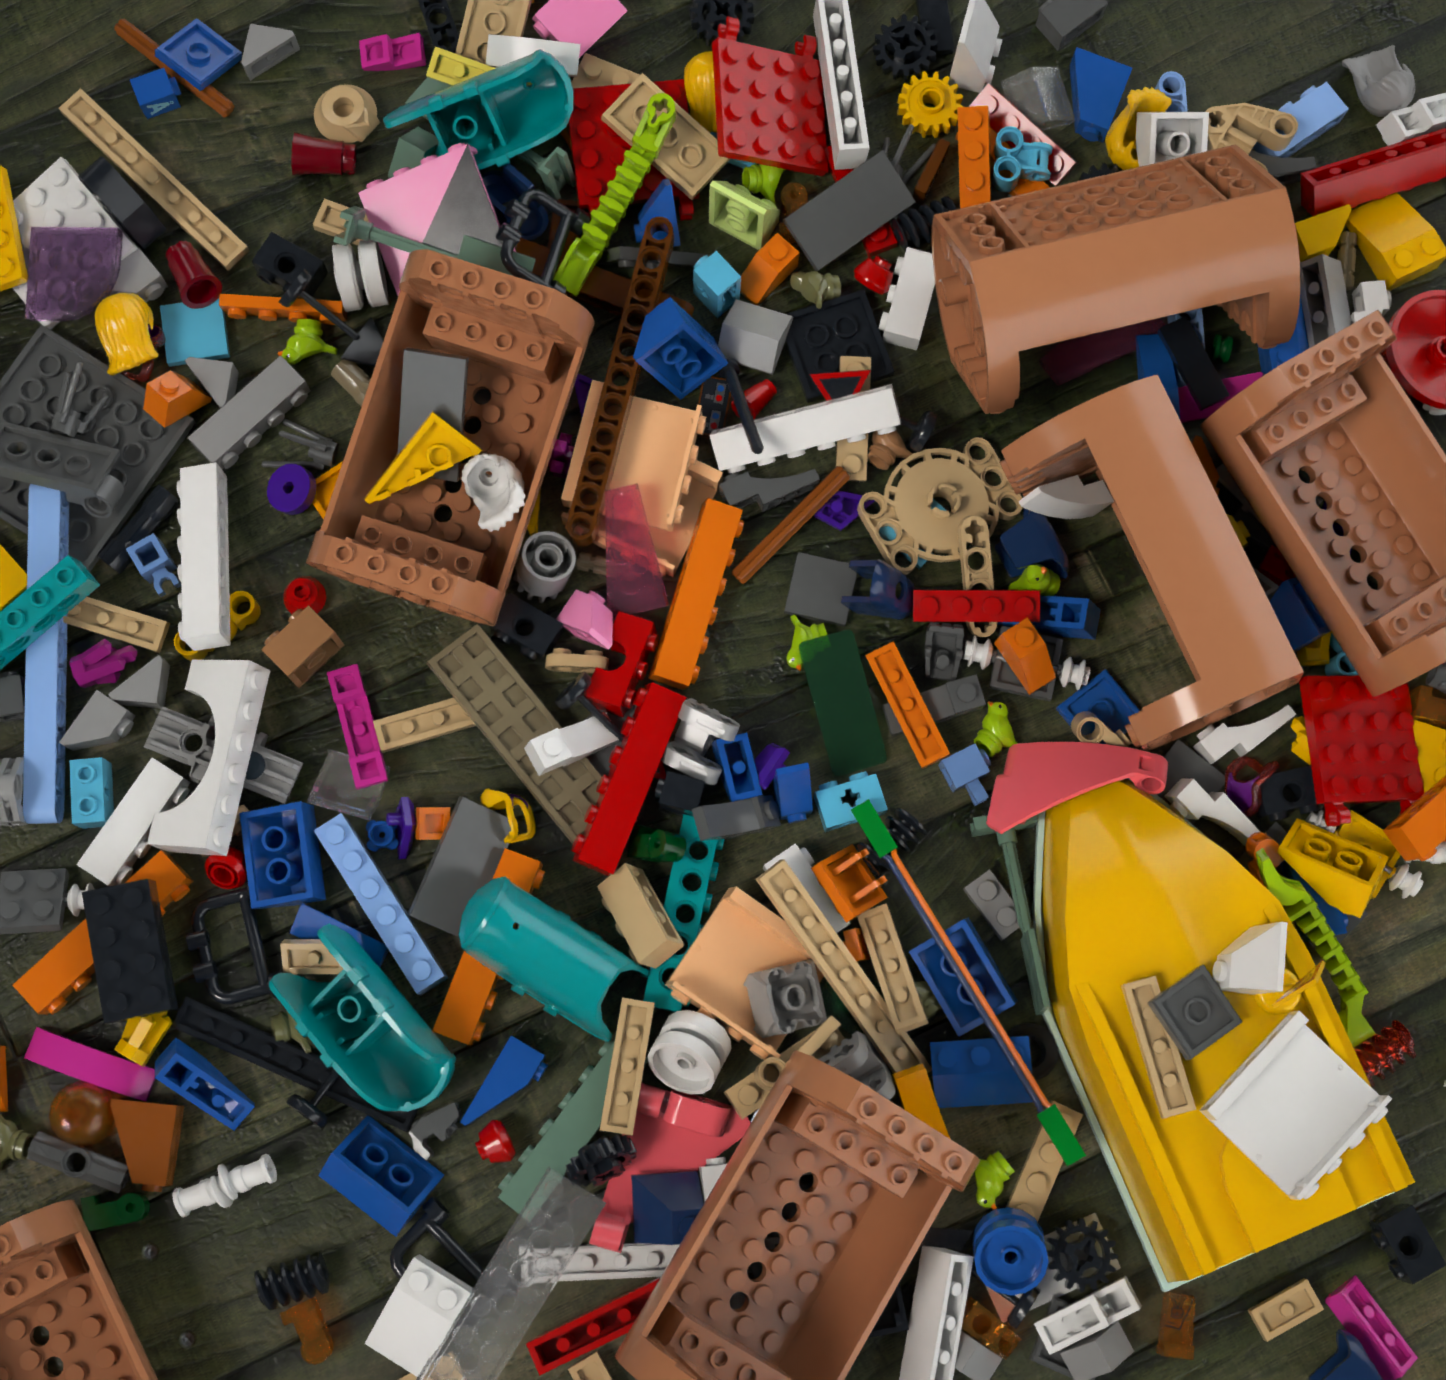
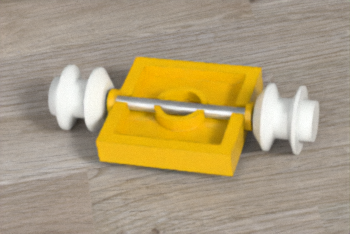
[1305,810,1424,899]

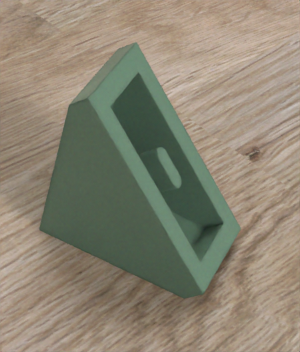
[388,127,439,178]

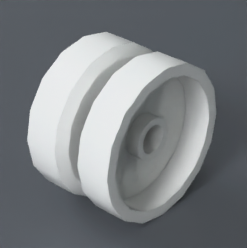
[332,240,389,312]
[647,1010,732,1095]

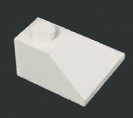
[1212,922,1288,995]

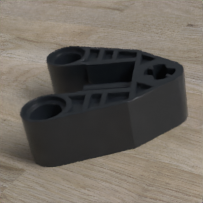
[78,156,167,250]

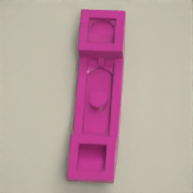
[327,664,388,790]
[24,1027,156,1102]

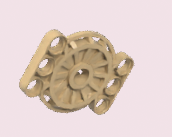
[857,437,1023,575]

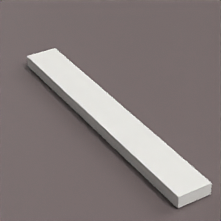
[520,1237,780,1283]

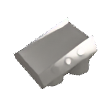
[743,959,827,1038]

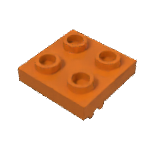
[811,844,888,923]

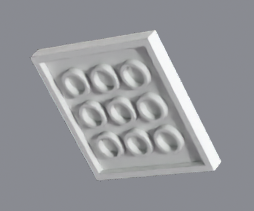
[12,157,138,330]

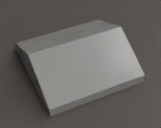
[718,299,793,375]

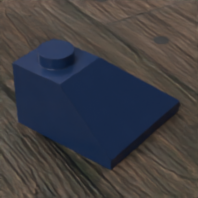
[631,1171,703,1245]

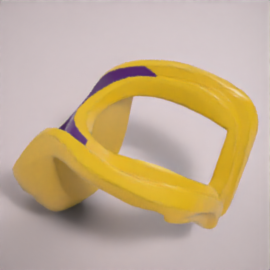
[480,788,536,843]

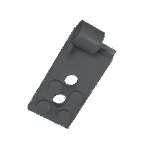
[0,421,124,518]

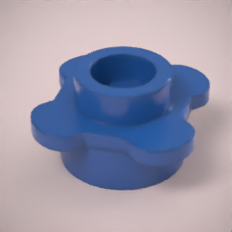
[366,820,399,852]

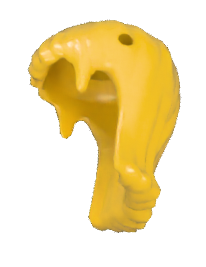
[684,51,717,133]
[1105,87,1172,170]
[95,292,159,376]

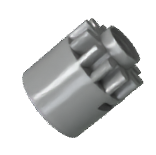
[513,531,576,603]

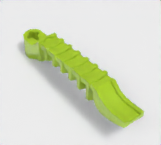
[553,93,676,297]
[1256,848,1376,1048]

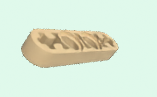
[958,516,997,637]

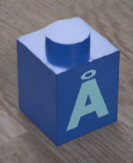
[130,68,182,119]

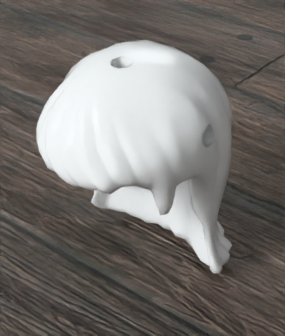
[461,453,525,532]

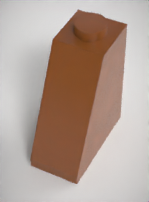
[110,1099,184,1192]

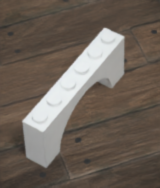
[147,660,270,856]

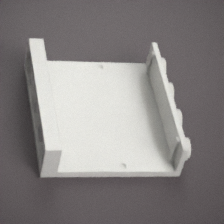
[1199,1010,1392,1200]

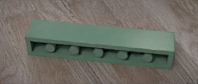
[498,1039,648,1222]

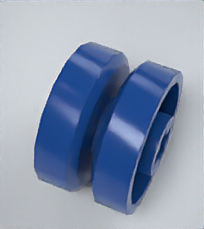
[972,1207,1049,1295]

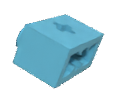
[693,251,741,318]
[69,757,114,829]
[814,771,888,832]

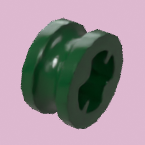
[1210,334,1233,364]

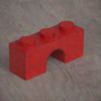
[584,611,659,717]

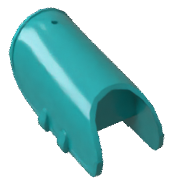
[383,49,574,170]
[458,876,649,1042]
[269,923,456,1112]

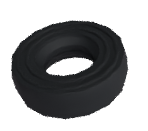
[1007,1023,1058,1081]

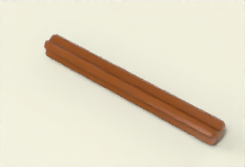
[114,19,235,117]
[732,466,850,584]

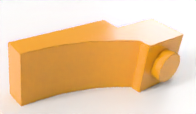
[892,1063,951,1139]

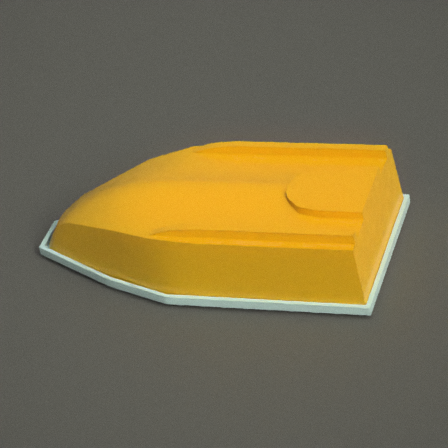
[1032,778,1415,1292]

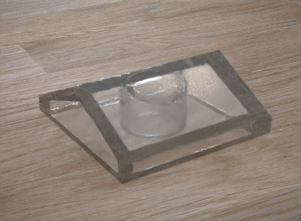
[1001,67,1075,131]
[308,749,390,820]

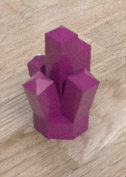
[548,432,574,479]
[70,639,137,688]

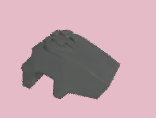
[924,622,964,681]
[408,1102,463,1160]

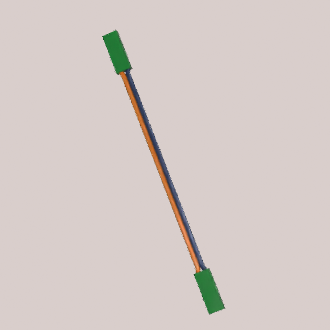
[851,799,1086,1167]

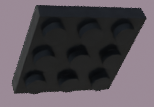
[785,289,894,403]

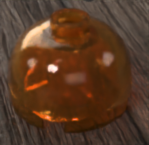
[48,1080,116,1147]

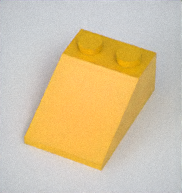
[1345,192,1446,291]
[1277,818,1389,918]

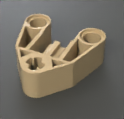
[1205,103,1298,172]

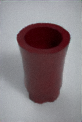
[291,132,356,175]
[166,241,222,309]

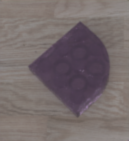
[25,227,123,321]

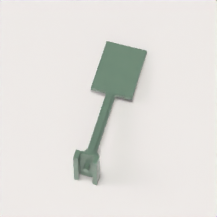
[405,77,576,200]
[333,206,536,276]
[970,815,1050,1016]

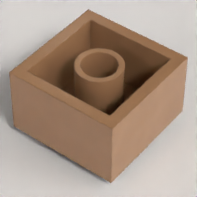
[261,605,345,688]

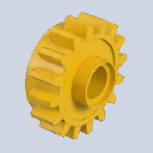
[897,71,963,138]

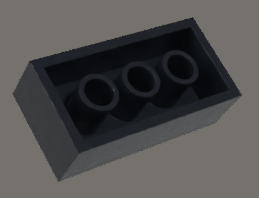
[82,879,178,1023]

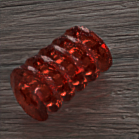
[1354,1020,1417,1088]

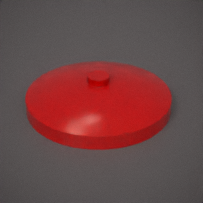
[1386,290,1446,410]

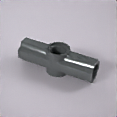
[27,1131,130,1194]

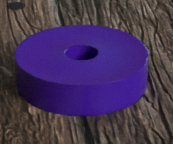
[267,464,316,515]

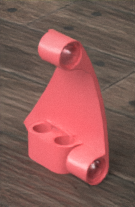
[986,741,1168,834]
[589,1083,751,1253]

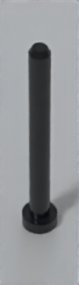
[718,358,764,454]

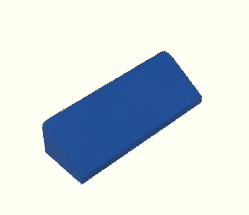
[290,903,389,967]

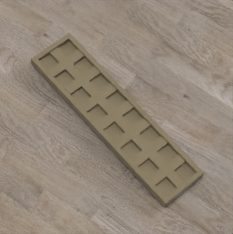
[427,624,637,844]

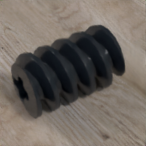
[892,196,957,252]
[857,808,927,877]
[254,1251,330,1311]

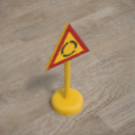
[1254,960,1326,1015]

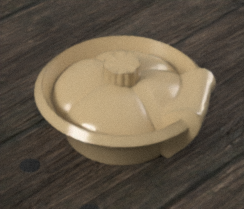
[314,85,380,143]

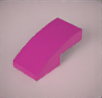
[359,33,426,71]

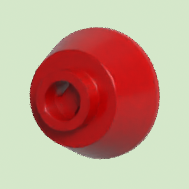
[854,255,894,295]
[283,576,326,614]
[205,847,247,889]
[475,1119,516,1163]

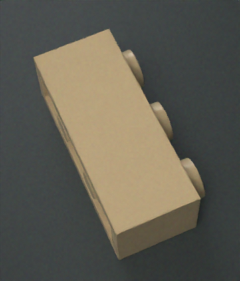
[597,863,684,969]

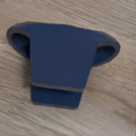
[481,163,549,241]
[995,508,1069,578]
[841,559,915,620]
[1308,1329,1383,1380]

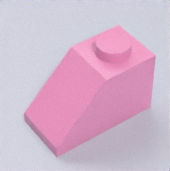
[556,590,613,650]

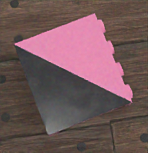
[358,143,516,296]

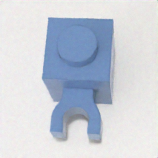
[126,533,181,597]
[938,744,991,806]

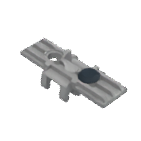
[144,706,303,804]

